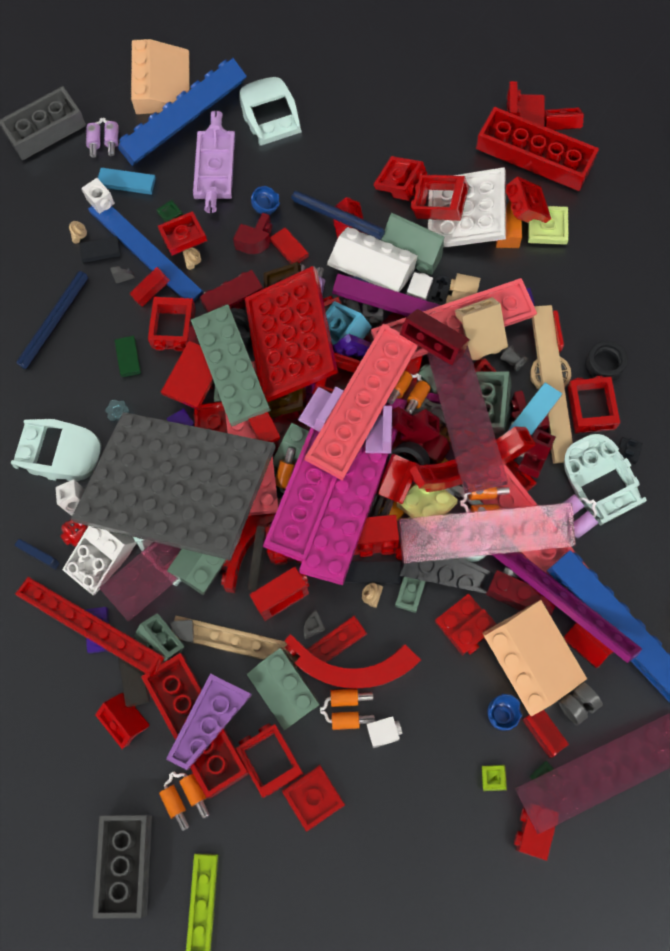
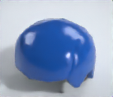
[251,186,280,215]
[487,694,522,731]

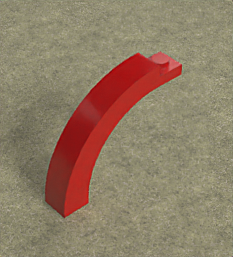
[410,427,536,492]
[221,498,282,593]
[284,634,421,688]

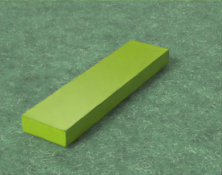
[186,853,219,951]

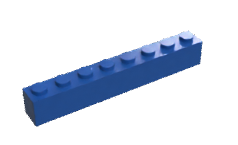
[118,58,247,166]
[547,550,670,703]

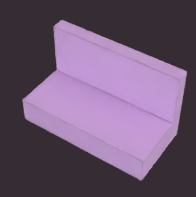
[298,387,343,432]
[365,406,392,453]

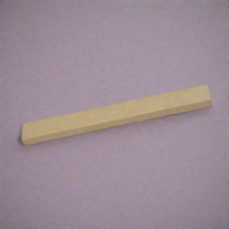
[532,305,573,464]

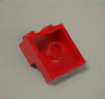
[373,156,427,201]
[506,177,552,223]
[158,211,207,255]
[435,594,497,656]

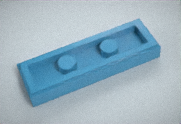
[98,168,156,195]

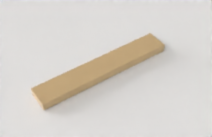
[171,616,299,668]

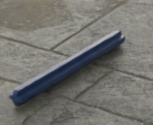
[291,190,385,239]
[16,271,88,369]

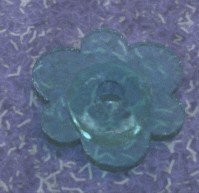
[105,400,129,421]

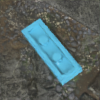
[509,382,562,435]

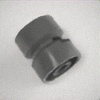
[558,682,603,726]

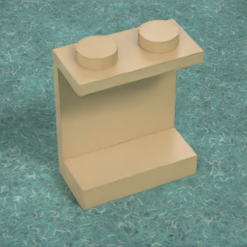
[455,297,508,360]

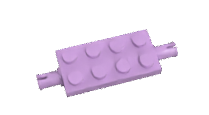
[193,111,235,213]

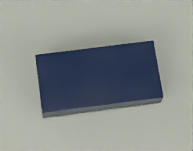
[15,539,60,570]

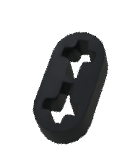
[428,275,451,305]

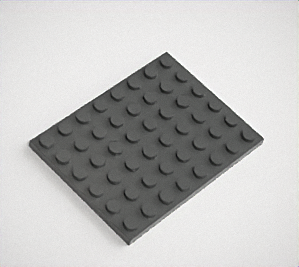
[71,412,276,560]

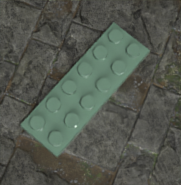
[191,304,271,426]

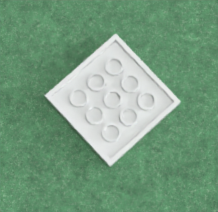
[428,167,506,248]

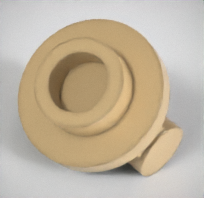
[69,221,87,243]
[183,247,201,270]
[362,583,383,608]

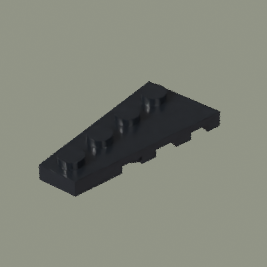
[398,536,495,593]

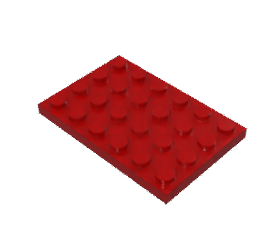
[245,266,338,403]

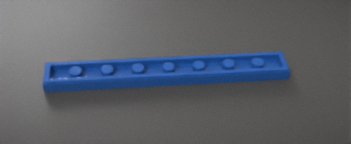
[88,206,203,302]

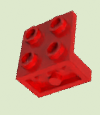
[507,81,545,126]

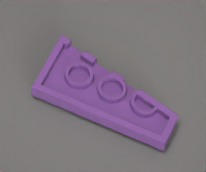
[166,674,252,770]

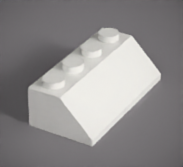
[327,227,418,292]

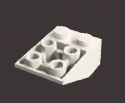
[62,526,137,595]

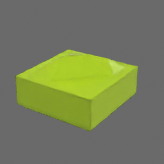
[482,765,507,791]

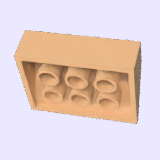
[131,39,190,114]
[483,600,587,716]

